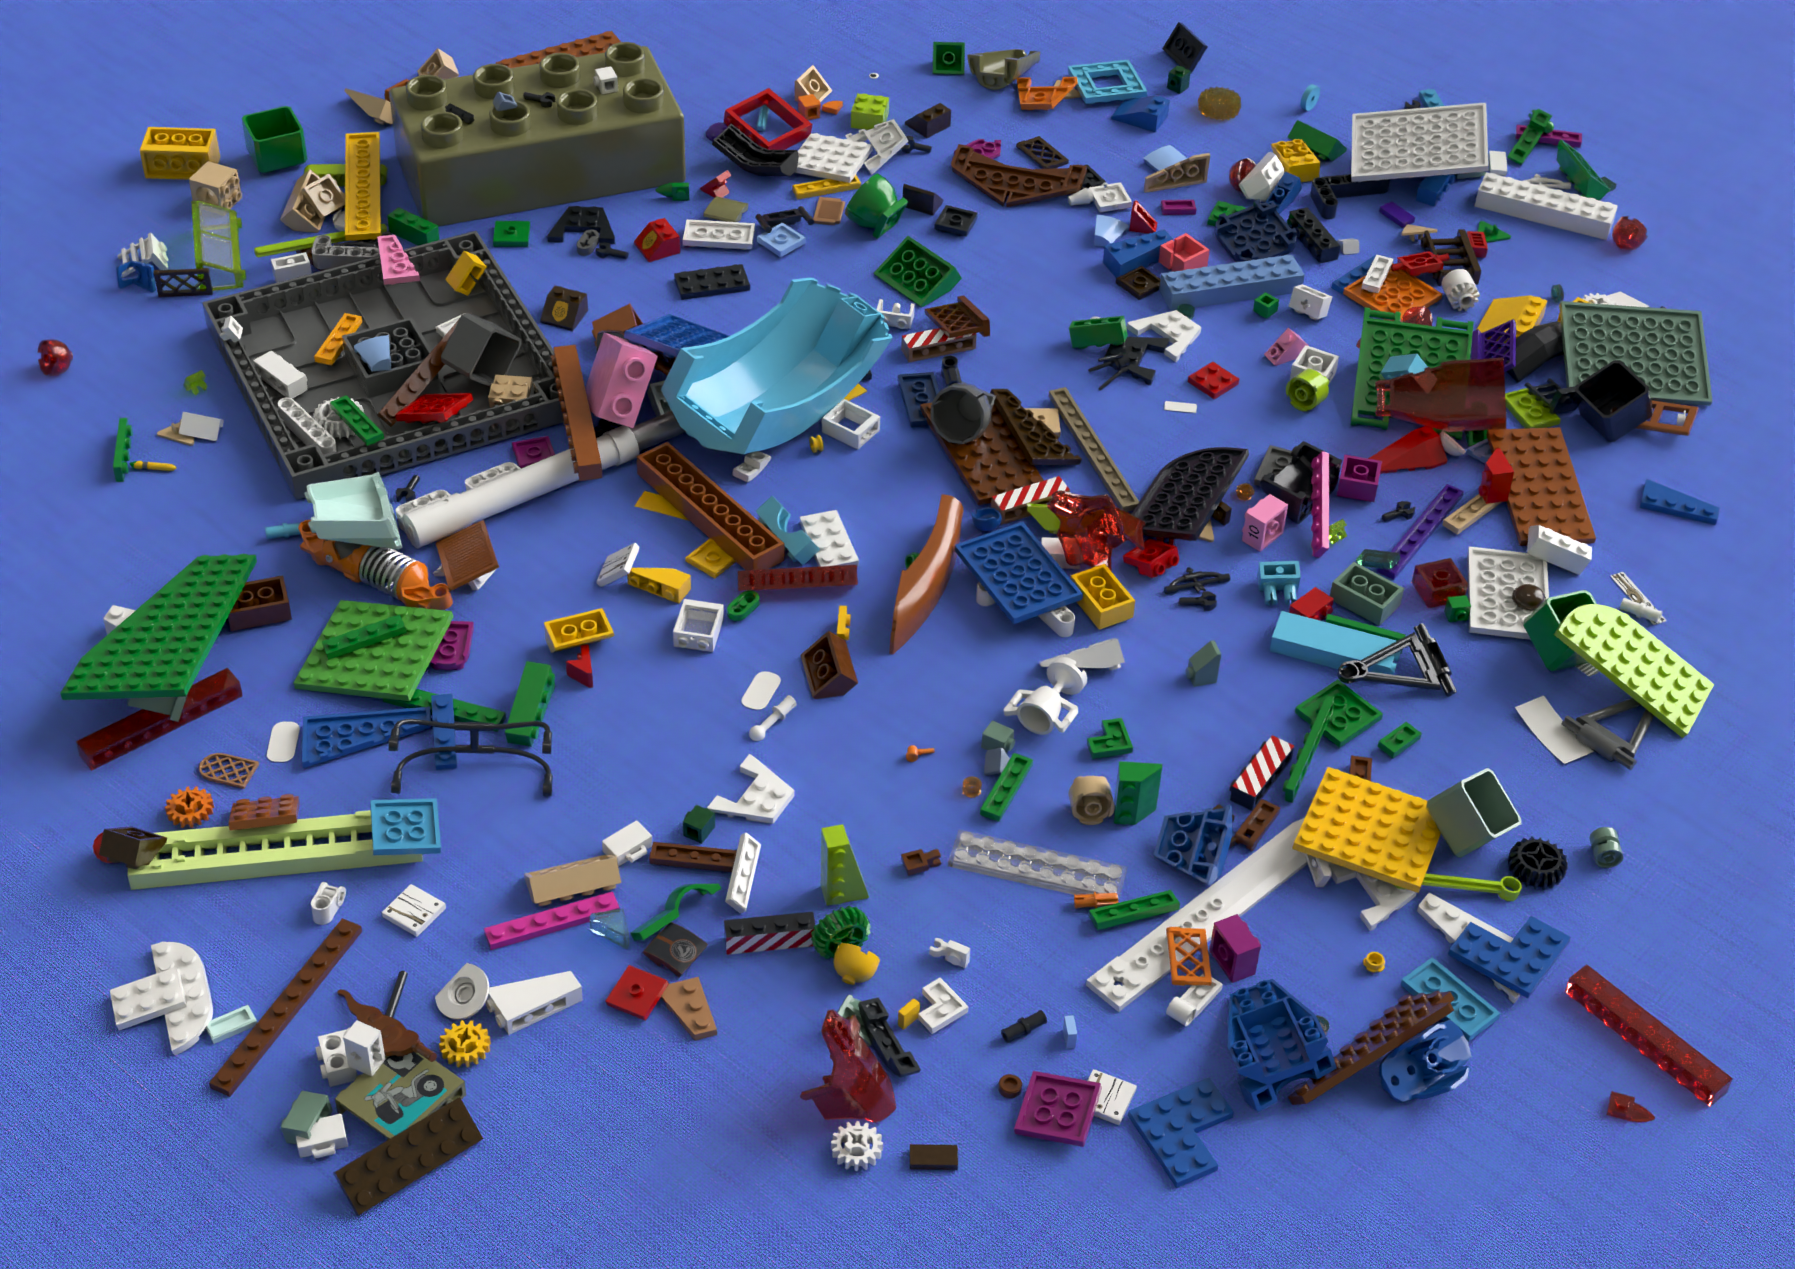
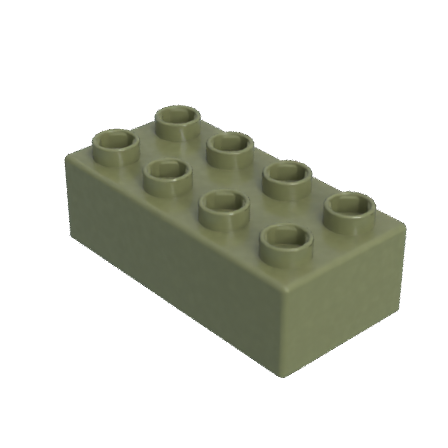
[389,42,686,226]

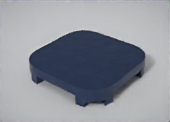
[1215,200,1297,262]

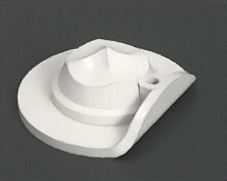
[435,963,489,1020]

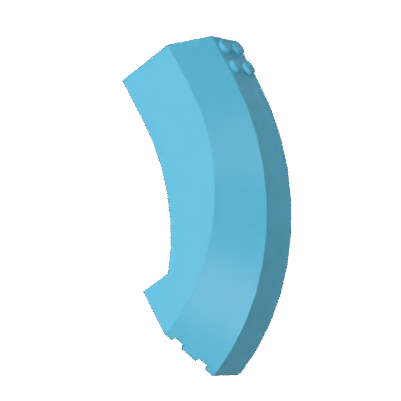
[661,278,892,454]

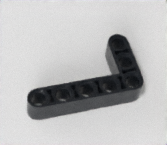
[1310,174,1390,219]

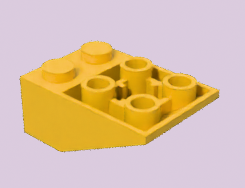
[1271,139,1320,182]

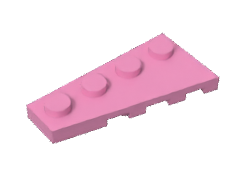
[377,235,420,285]

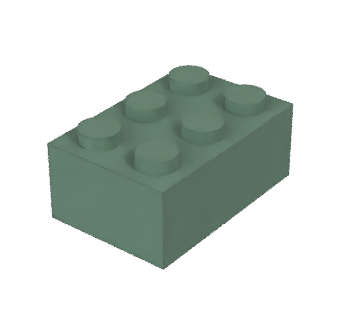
[1330,562,1404,626]

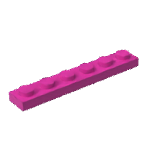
[1311,451,1329,558]
[484,891,620,950]

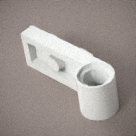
[1166,974,1223,1026]

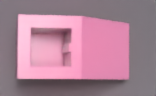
[1264,328,1309,366]

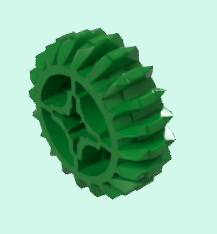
[811,906,871,959]

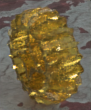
[1198,86,1242,121]

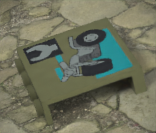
[335,1052,466,1139]

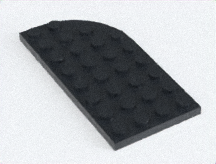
[1123,447,1249,541]

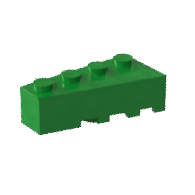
[505,661,555,747]

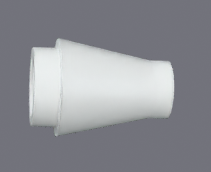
[1068,188,1094,206]

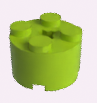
[1286,368,1329,411]

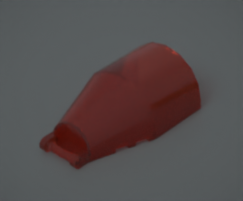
[1375,358,1506,432]

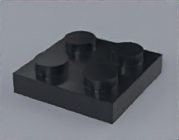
[934,205,978,237]

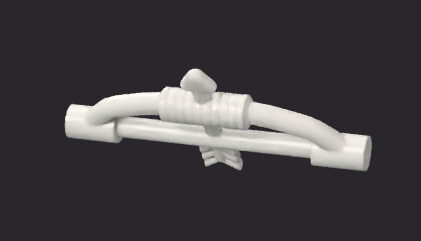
[1523,174,1571,189]

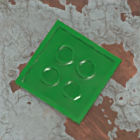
[1295,679,1383,748]

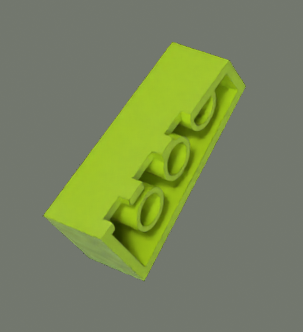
[820,824,869,906]

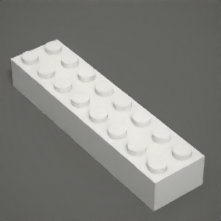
[1475,172,1618,240]

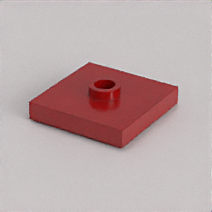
[606,965,669,1021]

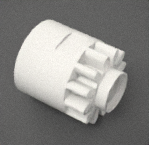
[1442,269,1480,311]

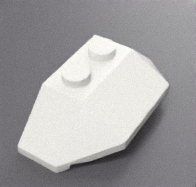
[1239,152,1284,202]

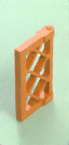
[1166,927,1212,986]

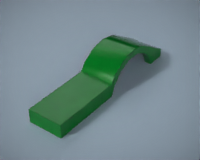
[630,884,721,941]

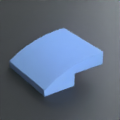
[1143,145,1187,172]

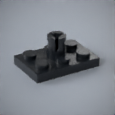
[1162,22,1208,74]

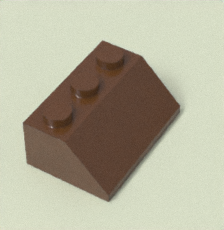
[801,631,858,699]

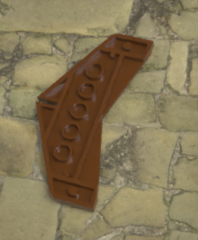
[951,144,1087,207]

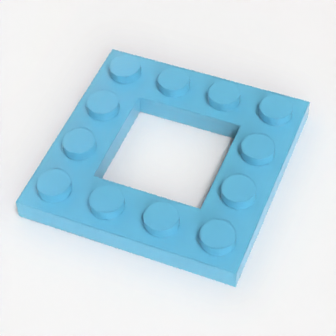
[1068,60,1147,104]

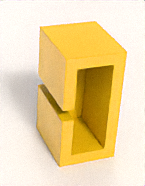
[445,251,487,296]

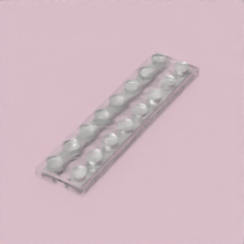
[948,829,1128,903]

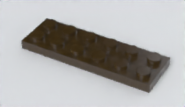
[333,1097,483,1216]

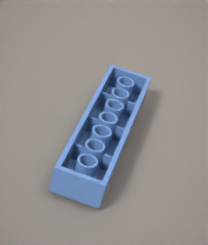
[1159,255,1305,311]

